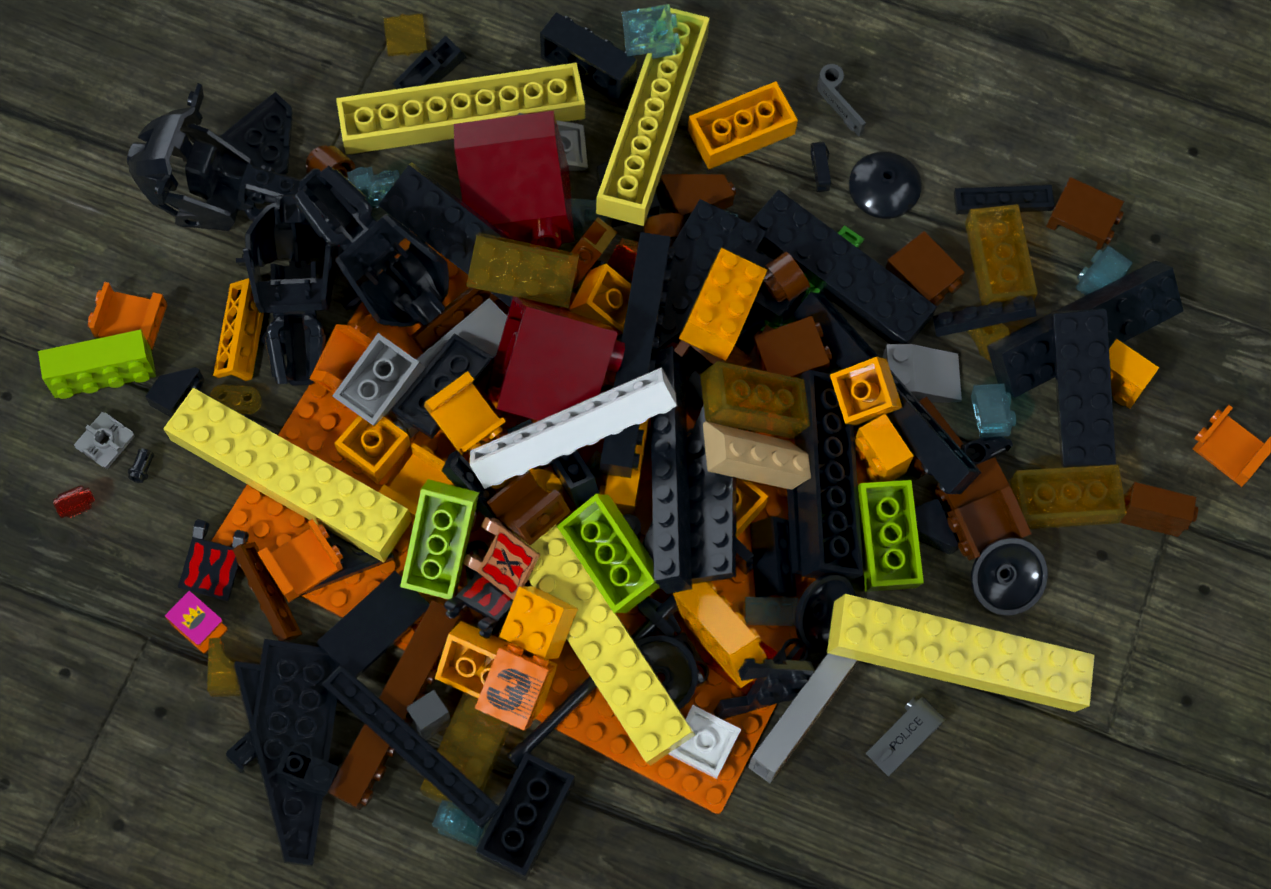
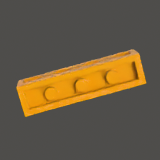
[213,278,264,381]

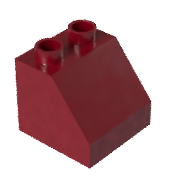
[454,110,574,252]
[485,294,625,421]

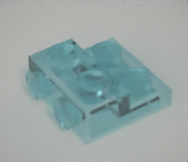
[622,4,680,58]
[347,167,400,209]

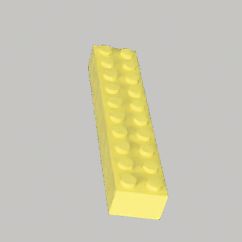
[596,6,710,226]
[336,63,585,155]
[163,388,412,562]
[512,524,695,766]
[827,594,1094,712]

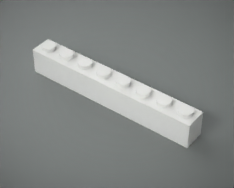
[470,367,677,489]

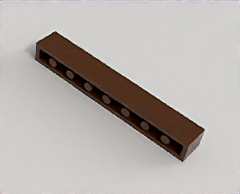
[328,600,463,810]

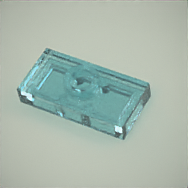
[745,597,798,626]

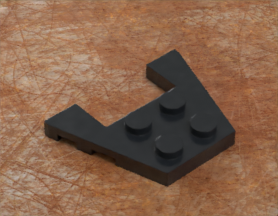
[714,658,815,720]

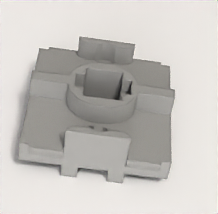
[74,412,135,469]

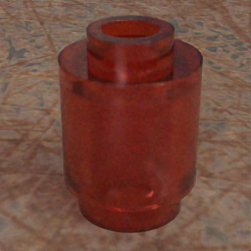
[53,485,95,519]

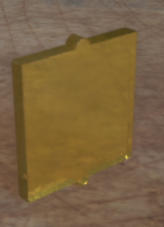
[383,14,427,56]

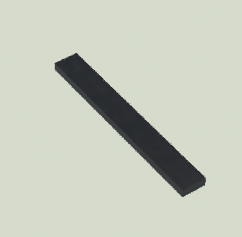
[322,665,500,829]

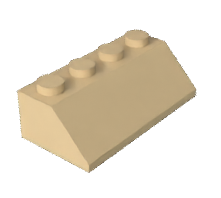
[703,421,811,490]

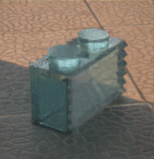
[1076,246,1133,296]
[971,383,1016,438]

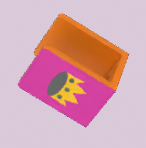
[165,591,228,654]

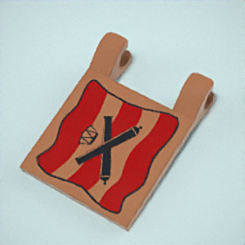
[463,517,541,600]

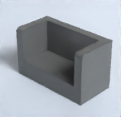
[407,690,452,741]

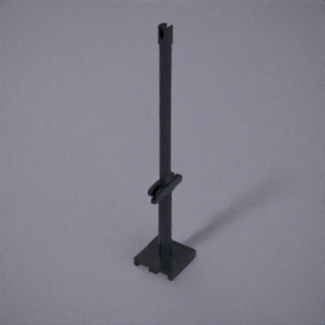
[506,538,754,767]

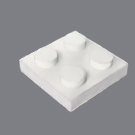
[668,705,741,779]

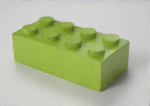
[38,330,156,399]
[400,479,479,600]
[858,480,924,592]
[557,494,660,613]

